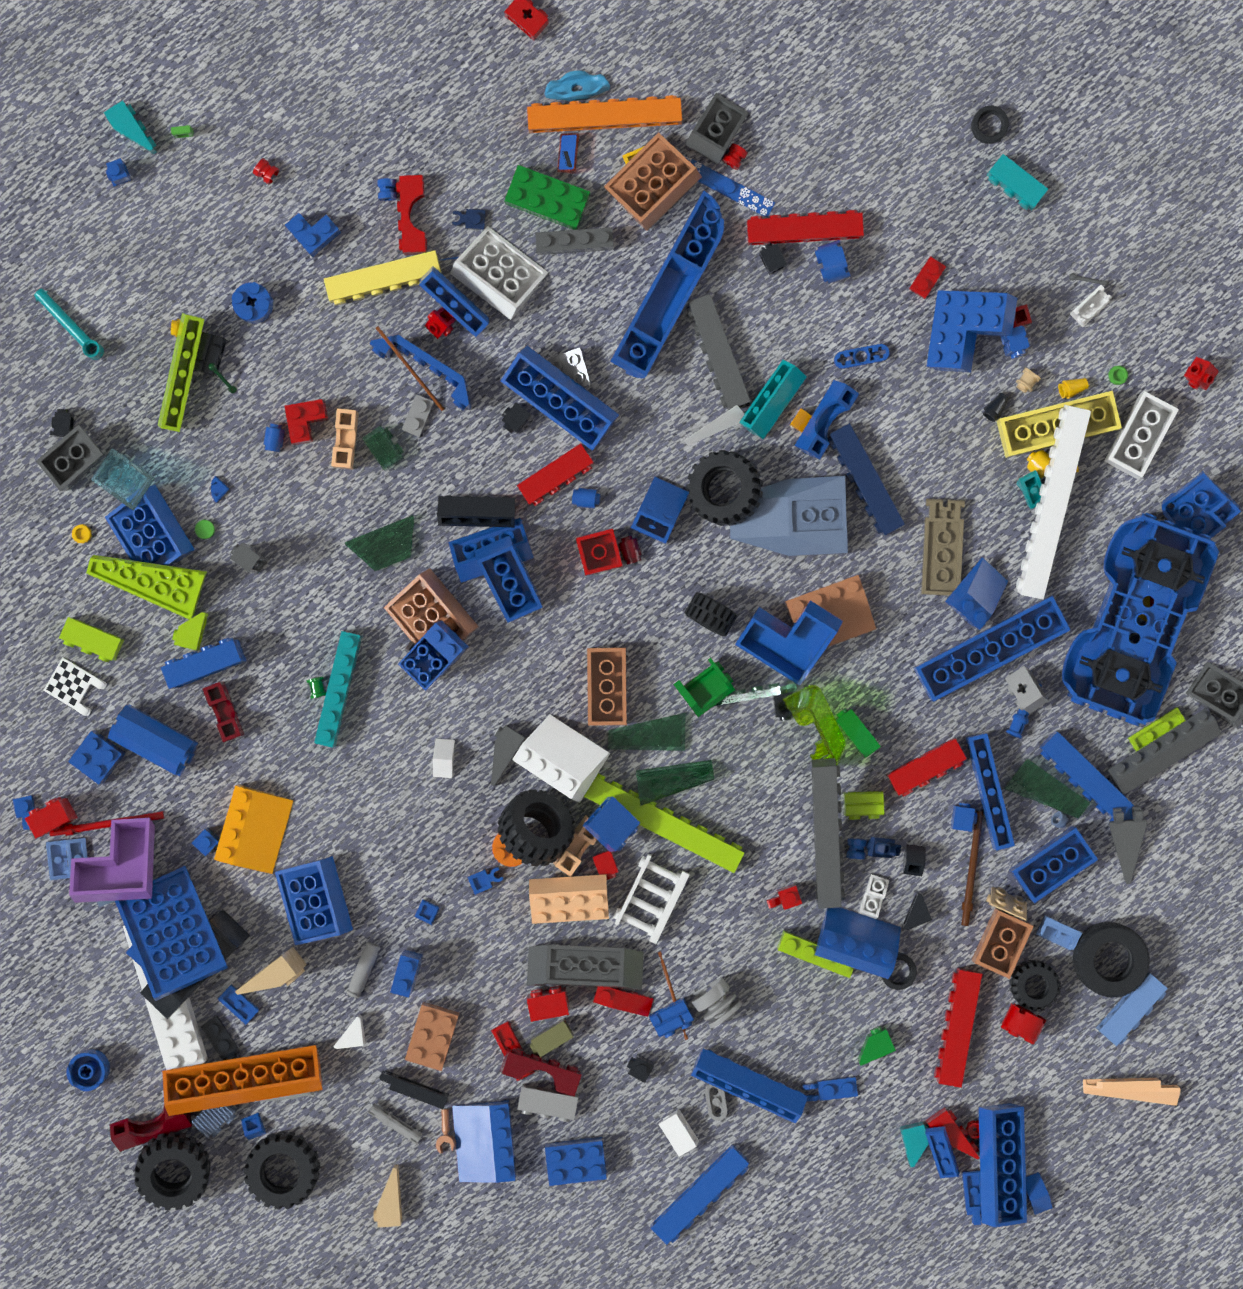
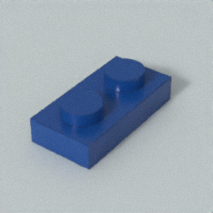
[218,984,260,1025]

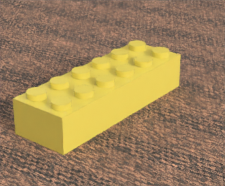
[996,391,1122,458]

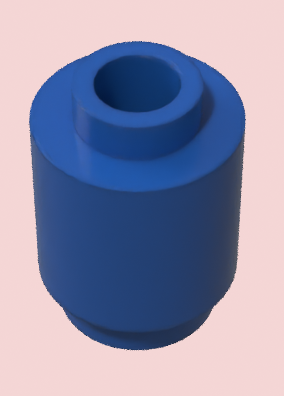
[263,424,285,452]
[572,488,601,509]

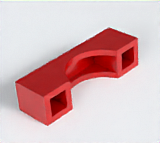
[396,175,427,255]

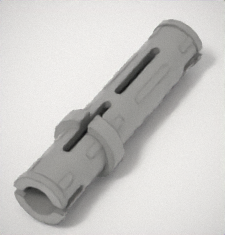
[368,1103,423,1144]

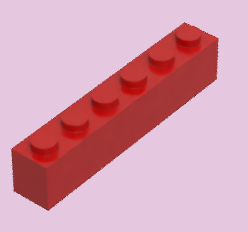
[746,210,864,246]
[934,968,982,1088]

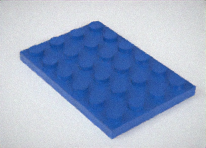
[115,866,228,1001]

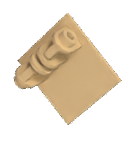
[986,887,1027,921]

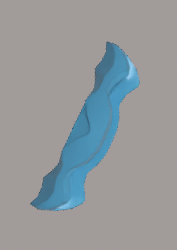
[544,70,610,101]

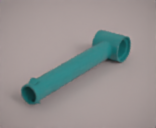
[34,288,104,360]

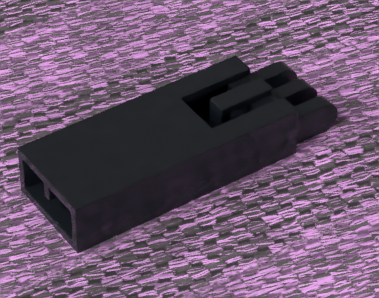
[379,1070,449,1109]

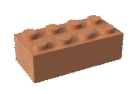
[587,648,627,726]

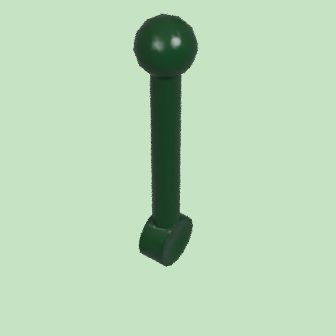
[209,363,237,393]

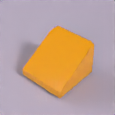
[790,408,812,433]

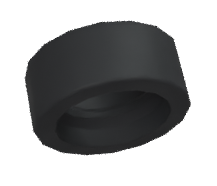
[971,105,1009,144]
[881,952,917,990]

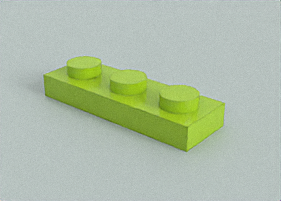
[1127,707,1186,752]

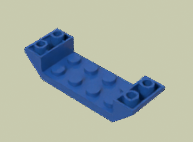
[370,335,472,411]

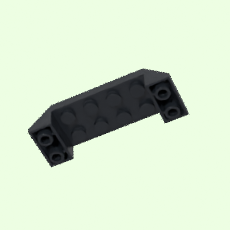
[140,909,250,1020]

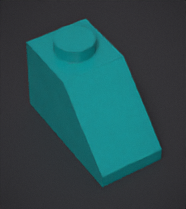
[900,1122,929,1168]

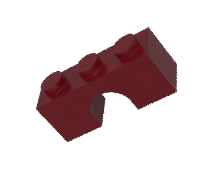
[202,681,245,742]

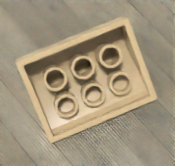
[235,947,307,995]

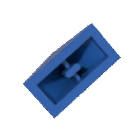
[1026,1172,1053,1215]

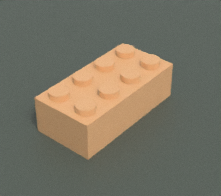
[529,875,609,924]

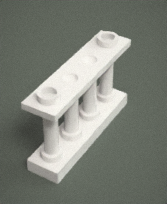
[613,853,690,944]

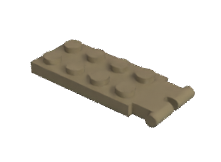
[921,498,965,596]

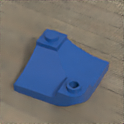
[1161,471,1241,537]

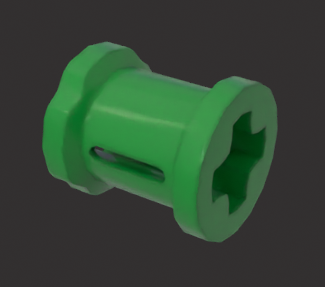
[306,677,326,699]

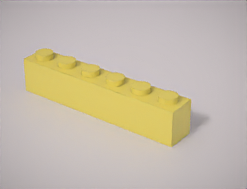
[324,251,441,305]

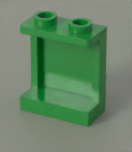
[673,657,735,718]

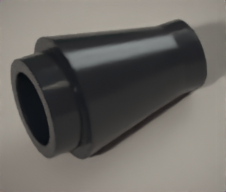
[983,393,1009,422]

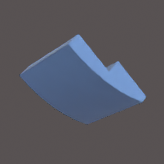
[46,838,88,880]

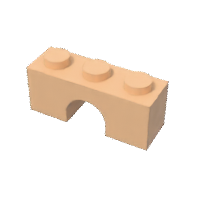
[331,409,359,470]
[553,815,597,877]

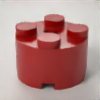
[1001,1003,1047,1045]

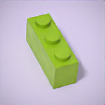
[59,617,124,663]

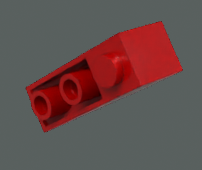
[926,1107,980,1159]

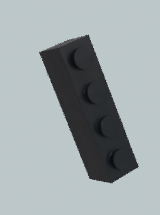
[437,495,516,528]

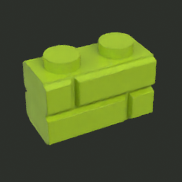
[843,791,884,820]

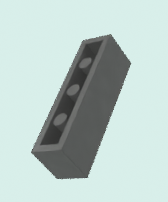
[535,227,614,255]

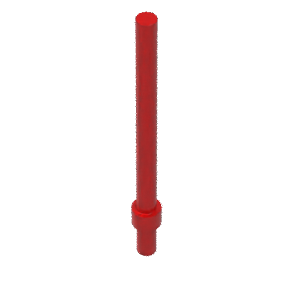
[49,811,165,837]

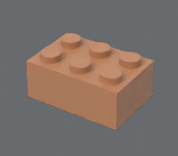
[972,908,1034,979]
[405,1002,460,1071]

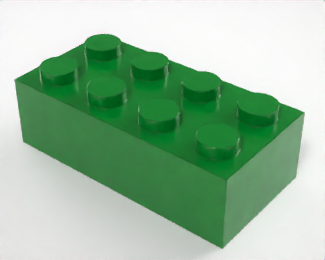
[504,165,590,230]

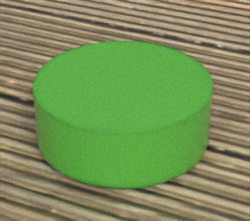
[1108,366,1128,385]
[195,520,215,539]

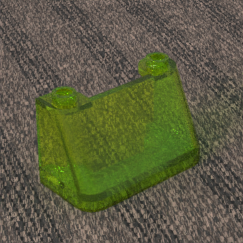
[783,685,846,765]

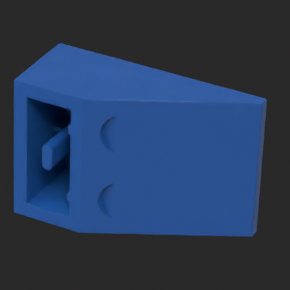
[631,477,689,545]
[398,620,469,691]

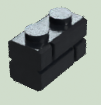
[194,332,227,377]

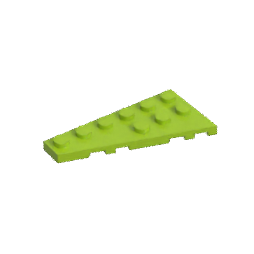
[86,555,207,620]

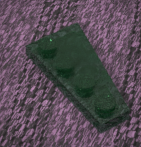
[1004,758,1090,819]
[636,760,714,806]

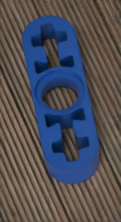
[834,344,889,369]

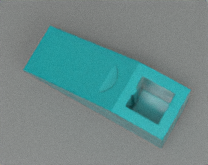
[103,100,157,154]

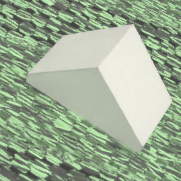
[433,739,455,778]
[334,1014,365,1049]

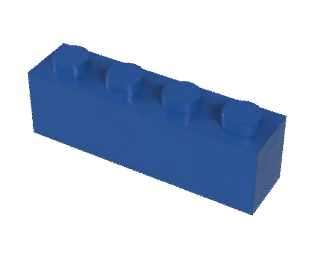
[419,266,489,337]

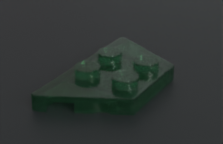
[344,515,414,572]

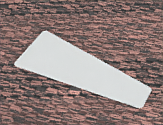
[684,405,745,446]

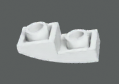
[858,874,890,919]

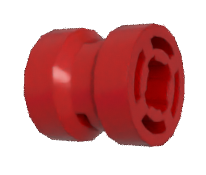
[722,143,748,170]
[253,158,279,185]

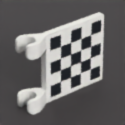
[43,657,107,716]

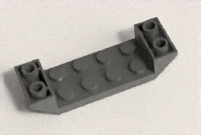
[527,945,644,991]

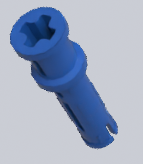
[1006,684,1042,739]

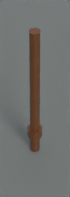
[961,811,984,926]

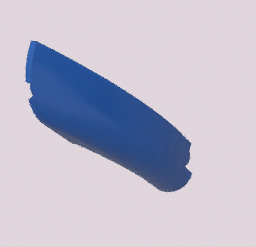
[610,191,724,379]

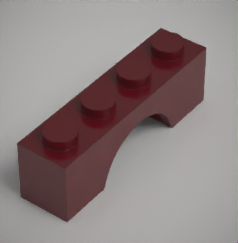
[500,1047,582,1097]
[109,1106,192,1152]

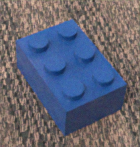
[545,1137,607,1186]

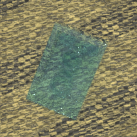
[91,448,155,510]

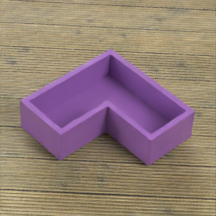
[69,818,155,903]

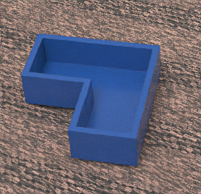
[927,290,1018,373]
[735,600,843,686]

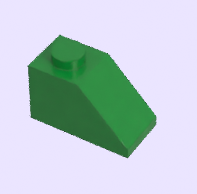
[858,1026,896,1066]

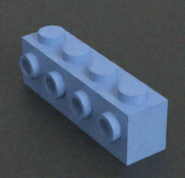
[1096,972,1168,1046]

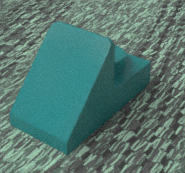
[1016,470,1042,509]

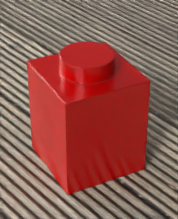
[592,850,619,880]

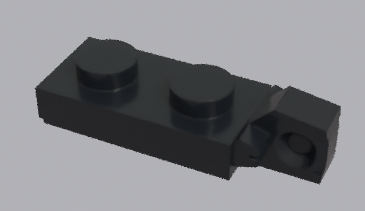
[201,1015,240,1061]

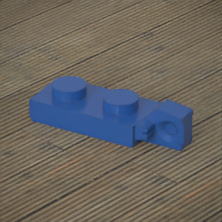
[962,1170,981,1225]

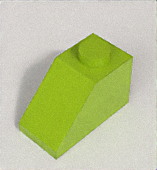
[172,612,209,651]

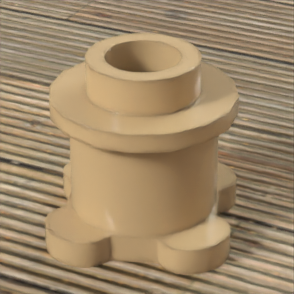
[1016,368,1041,393]

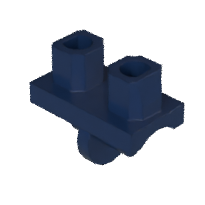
[867,837,901,858]

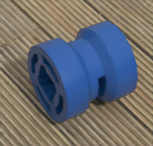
[377,178,397,201]
[846,838,867,859]

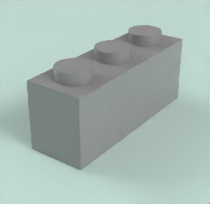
[517,1084,579,1122]

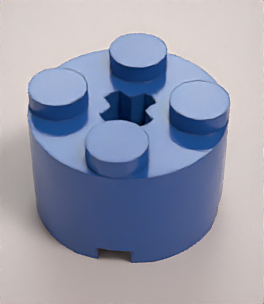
[815,240,851,284]
[232,282,273,324]
[66,1049,110,1091]

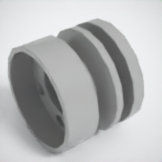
[691,977,743,1028]

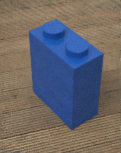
[390,950,423,998]

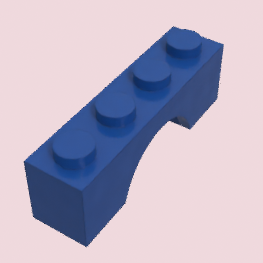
[794,380,859,460]

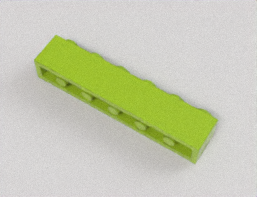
[158,313,204,432]

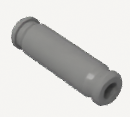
[346,942,381,998]

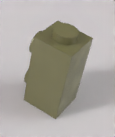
[530,1018,574,1057]

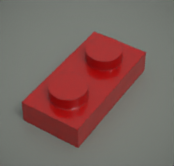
[909,256,946,299]

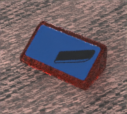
[557,133,580,174]

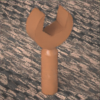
[436,1109,456,1154]

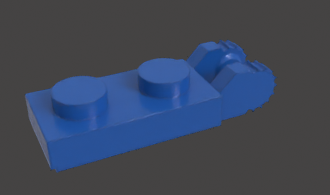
[802,1076,858,1102]

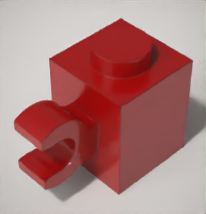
[766,884,802,910]

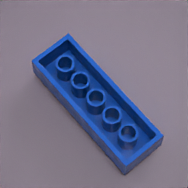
[501,345,619,451]
[979,1103,1027,1228]

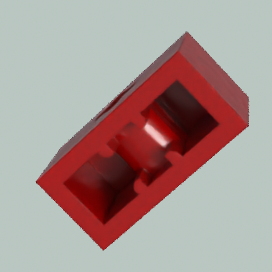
[504,0,549,41]

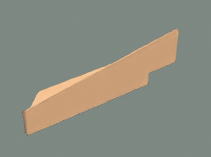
[1083,1078,1180,1105]

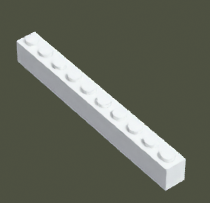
[1016,404,1091,600]

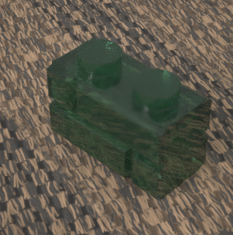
[362,425,404,471]

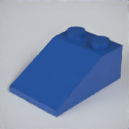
[945,558,1008,630]

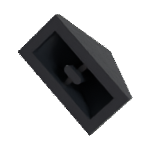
[902,892,932,930]

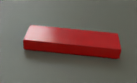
[491,1021,534,1081]

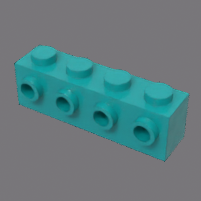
[739,360,807,439]

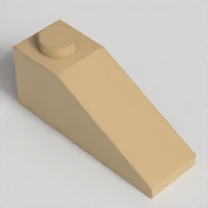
[374,1165,402,1227]

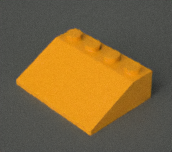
[214,785,294,874]

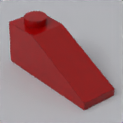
[593,987,654,1017]

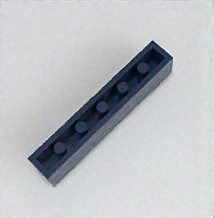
[828,423,905,536]

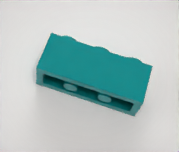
[987,154,1048,210]

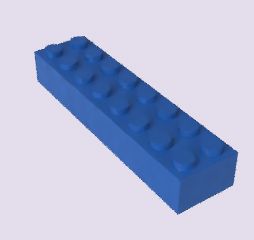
[913,596,1070,702]

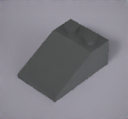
[685,93,749,164]
[36,424,104,491]
[1186,662,1243,729]

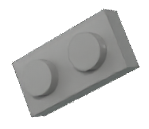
[402,394,434,437]

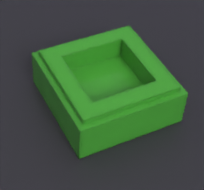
[171,125,194,138]

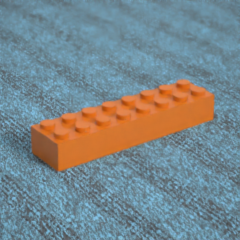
[162,1045,323,1116]

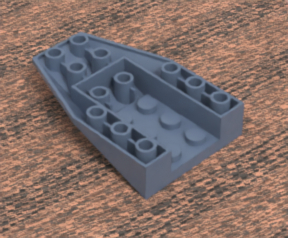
[729,476,848,556]

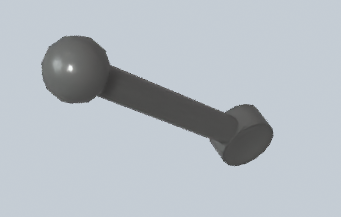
[1069,273,1109,286]

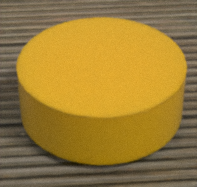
[72,524,92,544]

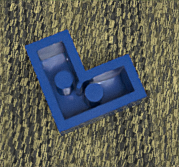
[285,213,341,258]

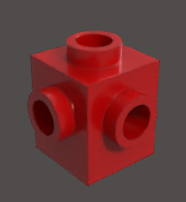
[424,307,457,339]
[1184,356,1219,390]

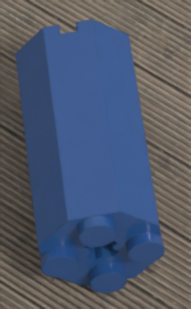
[108,704,199,777]

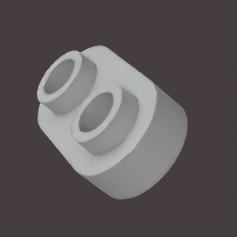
[705,1084,727,1121]

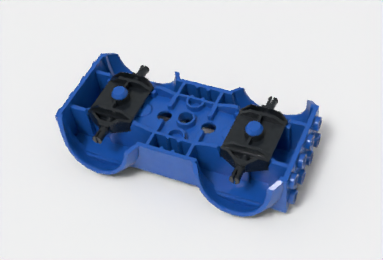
[1062,513,1219,727]

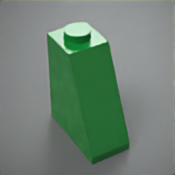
[835,708,881,758]

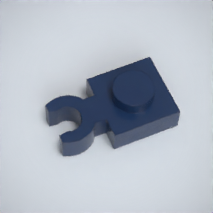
[452,209,486,230]

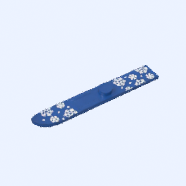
[683,155,775,218]

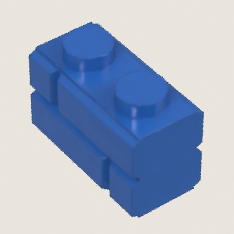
[1000,326,1030,359]
[649,997,694,1038]

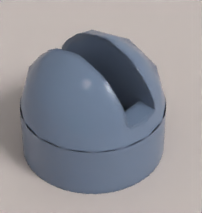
[1051,811,1068,828]

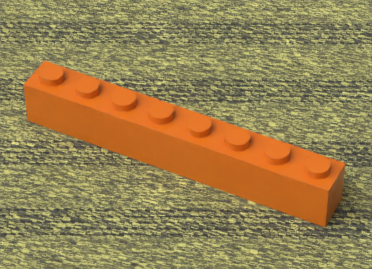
[527,95,682,133]

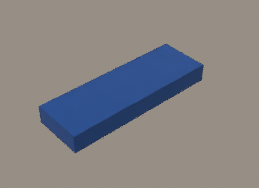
[925,1126,960,1178]

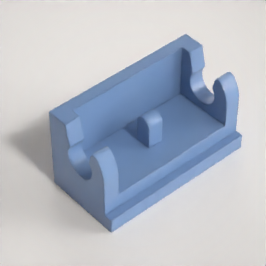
[1036,915,1082,950]

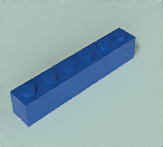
[1039,731,1134,821]
[965,733,1015,851]
[691,1048,808,1124]
[650,1144,749,1245]

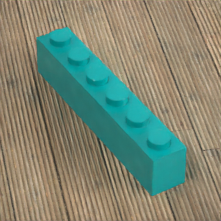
[314,631,362,748]

